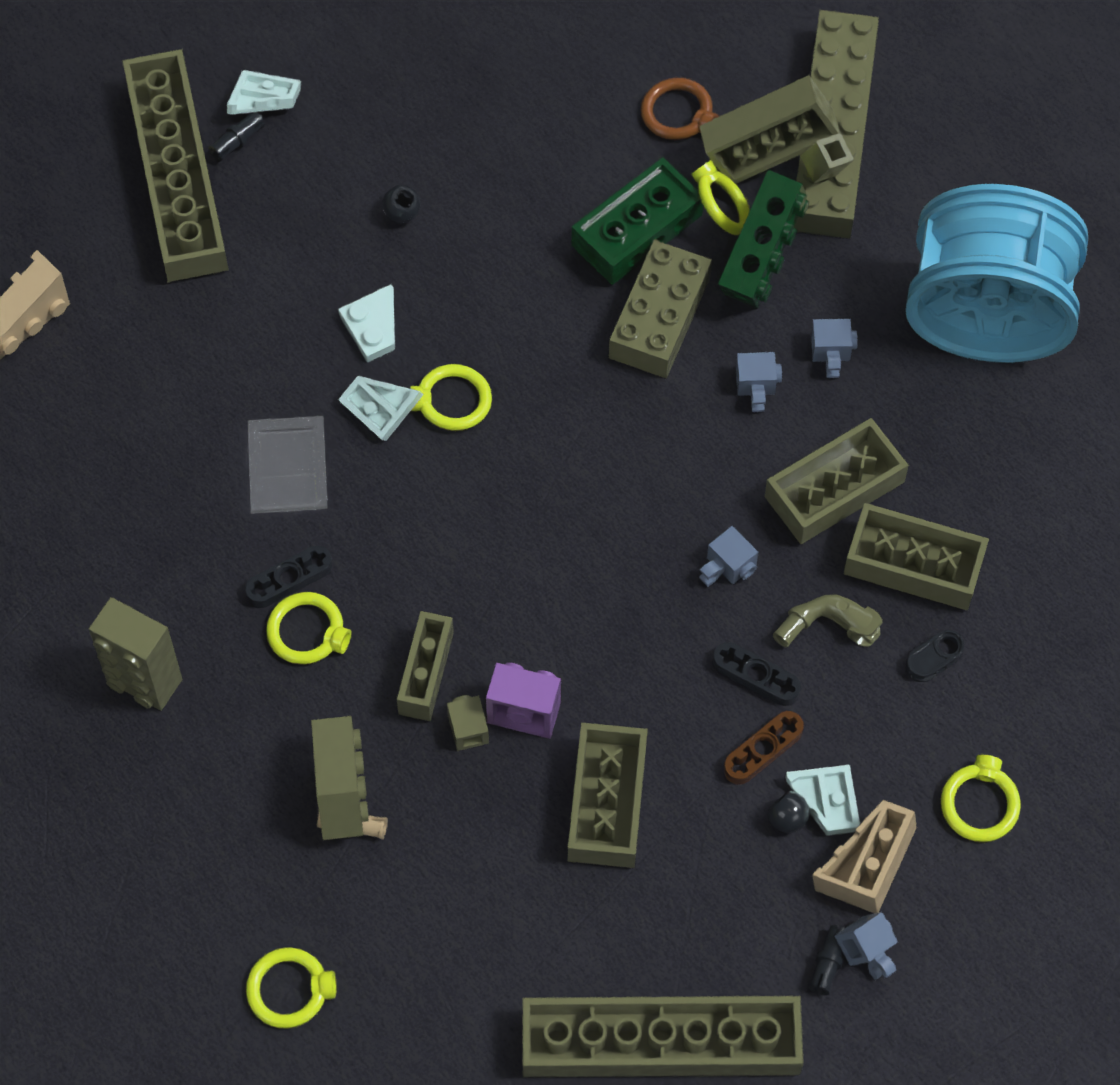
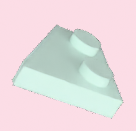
[227,70,301,114]
[338,284,395,363]
[338,376,424,441]
[786,765,860,835]

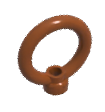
[641,78,719,140]

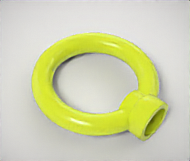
[691,161,750,235]
[410,364,492,430]
[266,592,351,664]
[941,755,1020,842]
[246,948,336,1028]

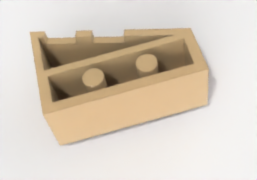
[0,250,70,359]
[813,800,916,913]

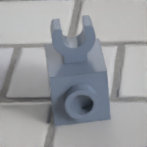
[811,319,857,378]
[736,352,782,412]
[699,526,758,586]
[835,912,898,979]

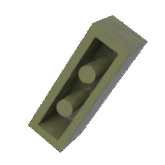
[397,611,454,721]

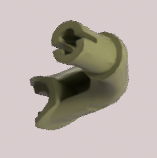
[773,595,882,648]

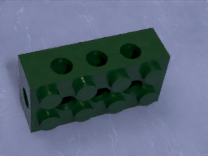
[571,157,703,285]
[718,170,809,308]

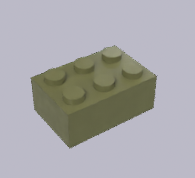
[311,716,369,840]

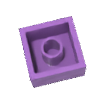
[486,663,561,739]

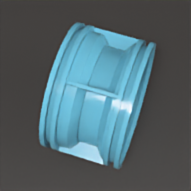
[906,184,1088,362]

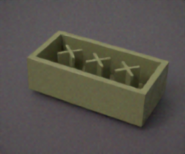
[700,75,840,184]
[609,240,712,379]
[765,418,909,544]
[844,503,989,611]
[89,597,182,711]
[568,723,648,868]

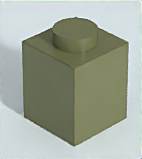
[800,133,854,183]
[447,695,489,751]

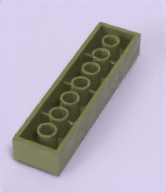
[794,10,879,239]
[123,49,228,282]
[523,996,803,1077]

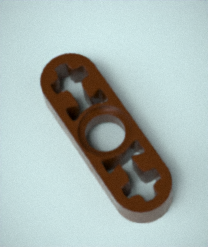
[724,711,804,785]

